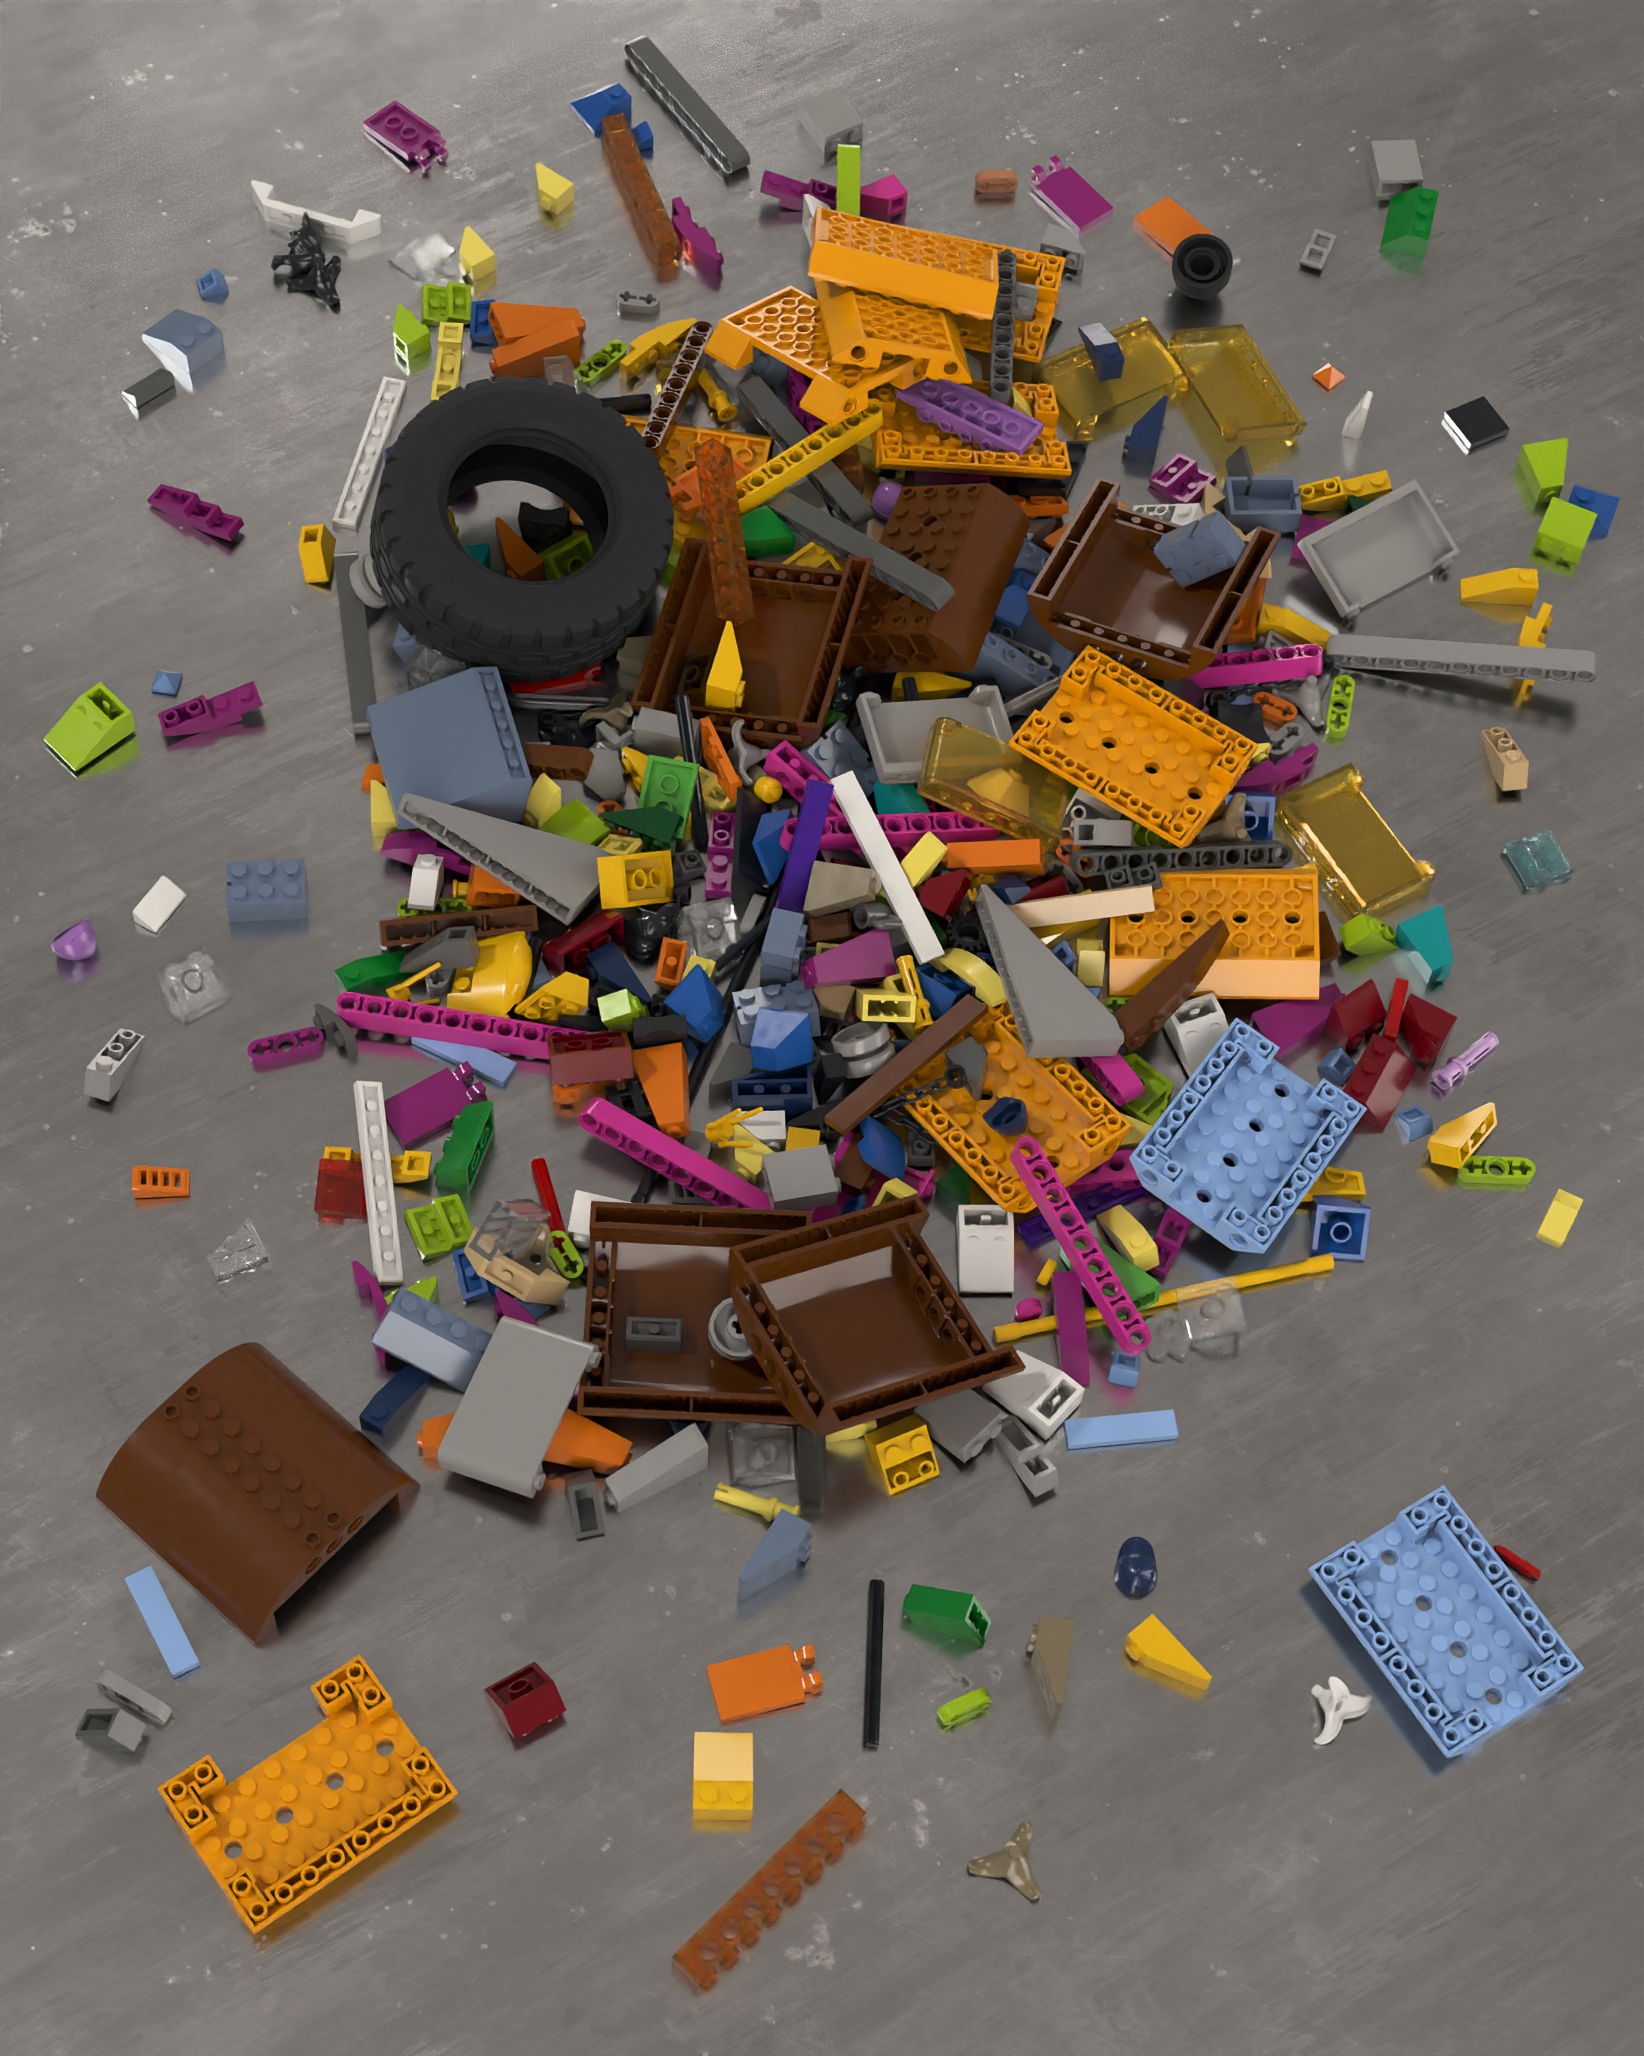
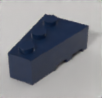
[731,1062,813,1118]

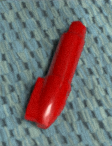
[1493,1544,1541,1580]

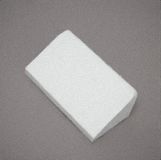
[133,876,186,933]

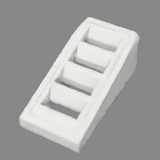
[1342,391,1373,440]

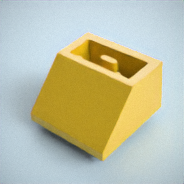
[515,971,589,1026]
[864,1414,940,1495]

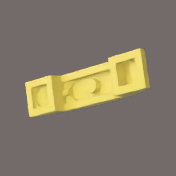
[430,322,464,402]
[928,948,1008,1007]

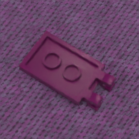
[362,100,448,170]
[1030,155,1114,234]
[786,365,826,435]
[384,1061,487,1149]

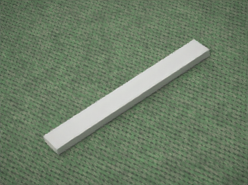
[332,377,407,531]
[828,771,945,966]
[353,1081,404,1286]

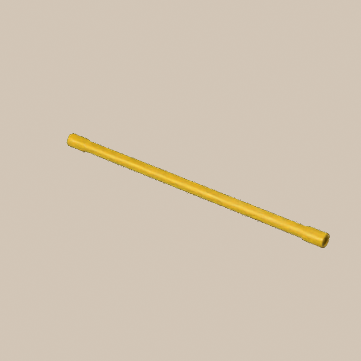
[993,1253,1334,1343]

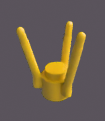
[385,962,441,1005]
[705,1107,763,1149]

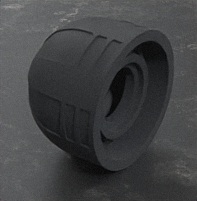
[1172,234,1233,300]

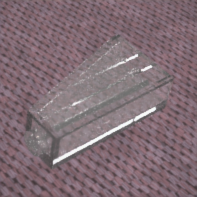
[468,1198,551,1262]

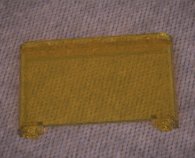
[1031,317,1194,437]
[1168,324,1307,443]
[916,717,1071,854]
[1275,763,1436,918]

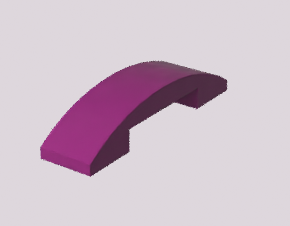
[351,1260,390,1370]

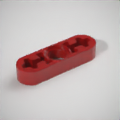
[1382,978,1409,1043]

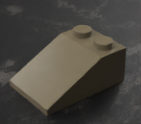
[1027,1615,1075,1723]

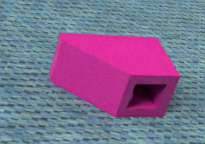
[860,174,908,216]

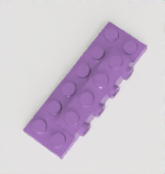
[896,377,1044,458]

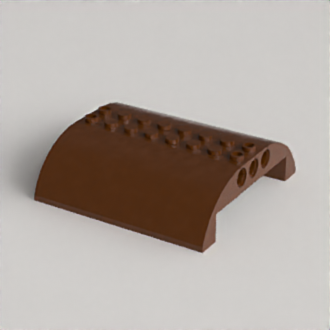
[1026,477,1281,680]
[630,537,874,751]
[729,1194,1026,1435]
[577,1201,812,1425]
[95,1342,420,1646]

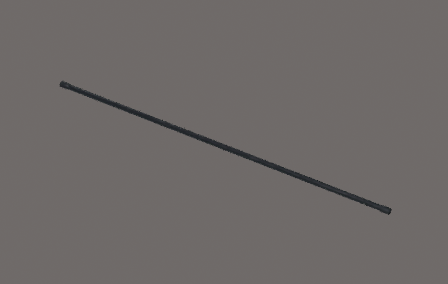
[630,483,960,1204]

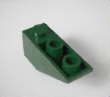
[599,806,684,849]

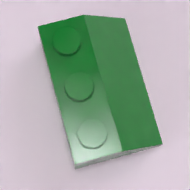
[1380,187,1439,259]
[433,1101,495,1195]

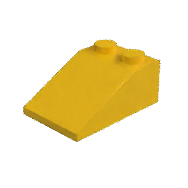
[705,621,746,713]
[597,850,674,909]
[692,1732,753,1821]

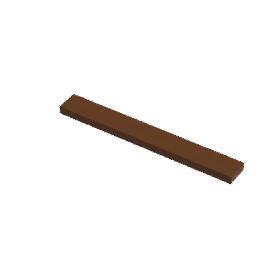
[824,994,988,1136]

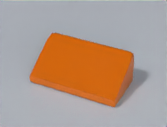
[654,937,689,993]

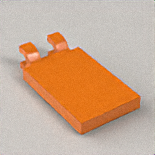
[1134,196,1214,255]
[669,448,752,523]
[706,1644,823,1724]

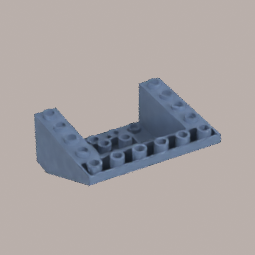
[951,538,1079,707]
[366,666,532,830]

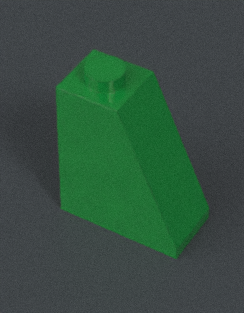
[717,505,796,558]
[903,1584,992,1647]

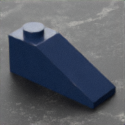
[1078,323,1125,382]
[1123,396,1168,465]
[584,941,652,1012]
[359,1363,432,1444]

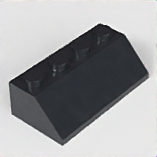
[731,787,768,902]

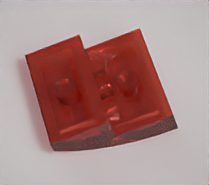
[314,1158,368,1218]

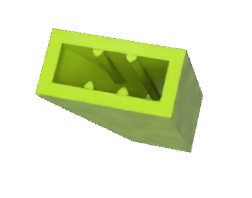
[1518,438,1568,503]

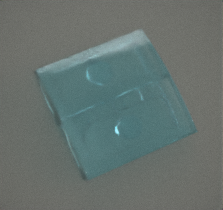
[1503,829,1573,888]

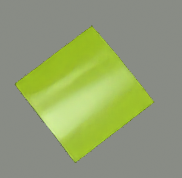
[421,281,471,326]
[537,798,612,846]
[404,1194,474,1261]

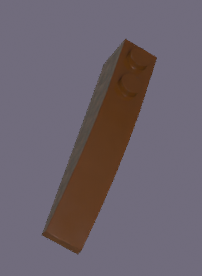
[378,904,539,947]
[1113,919,1230,1053]

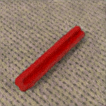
[531,1158,566,1254]

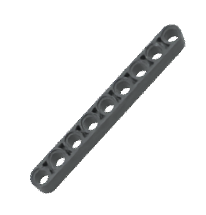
[624,35,750,174]
[988,250,1017,406]
[736,375,874,529]
[334,551,376,734]
[1069,840,1293,876]

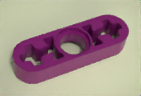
[247,1027,324,1067]

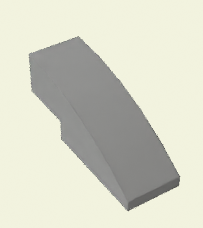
[995,1414,1060,1497]

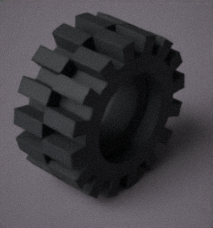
[946,911,990,955]

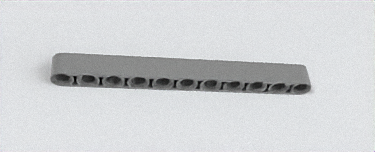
[1326,634,1597,684]

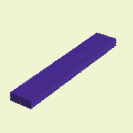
[775,779,834,914]
[1017,1180,1149,1249]

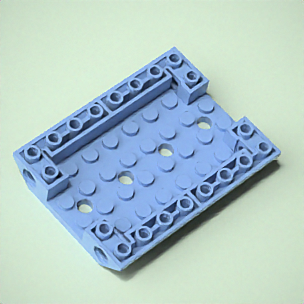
[1129,1017,1367,1254]
[1308,1485,1584,1758]

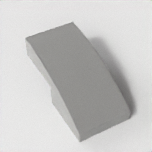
[1300,228,1337,270]

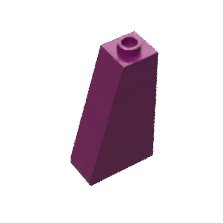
[800,928,897,989]
[1249,983,1346,1063]

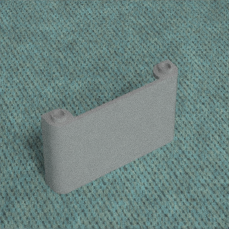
[1297,479,1460,620]
[856,685,1022,785]
[437,1316,601,1498]

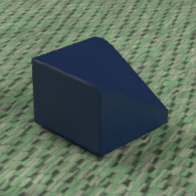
[990,874,1031,905]

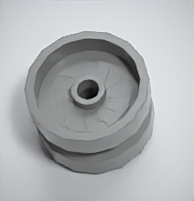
[349,552,387,609]
[831,1021,897,1078]
[708,1297,755,1361]

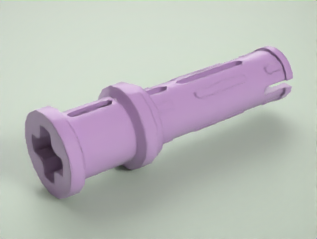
[1432,1031,1499,1090]

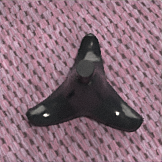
[285,255,341,305]
[538,720,602,749]

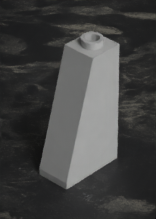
[602,1423,709,1513]

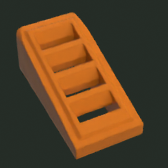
[132,1166,190,1198]

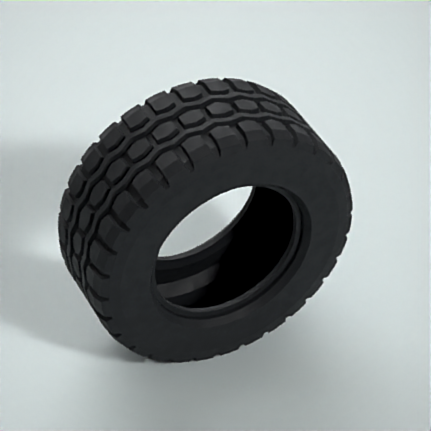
[370,376,674,684]

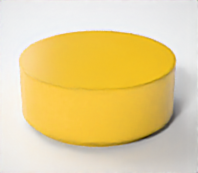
[1036,1258,1058,1286]

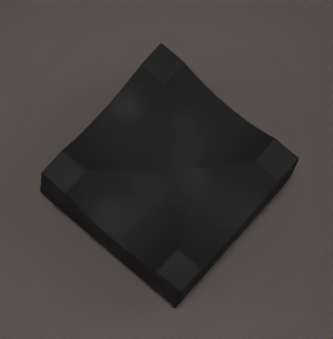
[518,502,572,544]
[1208,700,1272,744]
[633,1014,687,1055]

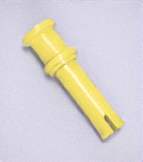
[714,1482,801,1522]

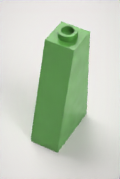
[1060,1236,1161,1320]

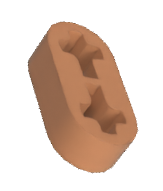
[975,170,1018,193]

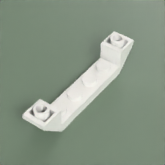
[251,180,382,244]

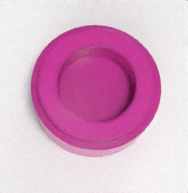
[1014,1298,1043,1322]

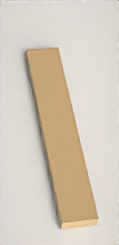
[1005,884,1155,928]

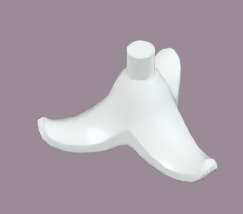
[1311,1677,1372,1745]

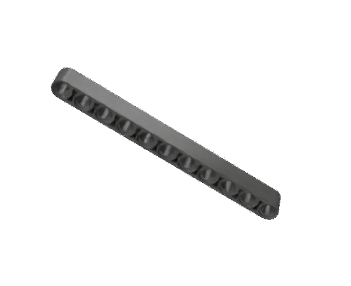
[766,490,955,612]

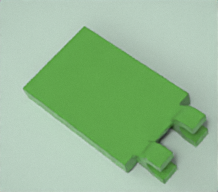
[637,754,700,857]

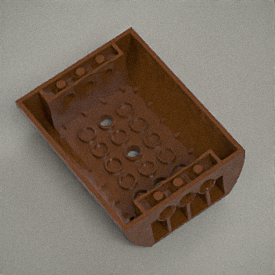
[840,483,1031,673]

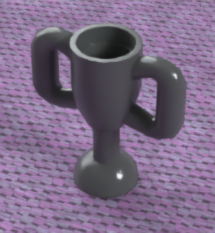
[848,901,903,930]

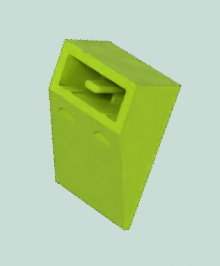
[44,682,136,772]

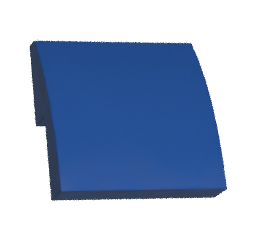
[470,299,520,345]
[857,1115,905,1182]
[452,1238,513,1302]

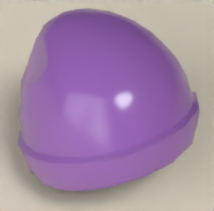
[871,481,905,521]
[51,919,96,961]

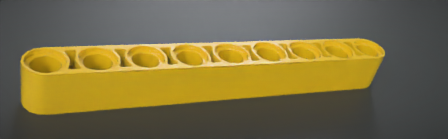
[707,398,883,528]

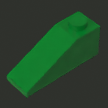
[334,950,415,995]

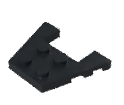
[1009,441,1088,499]

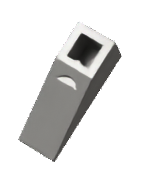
[84,1028,145,1102]

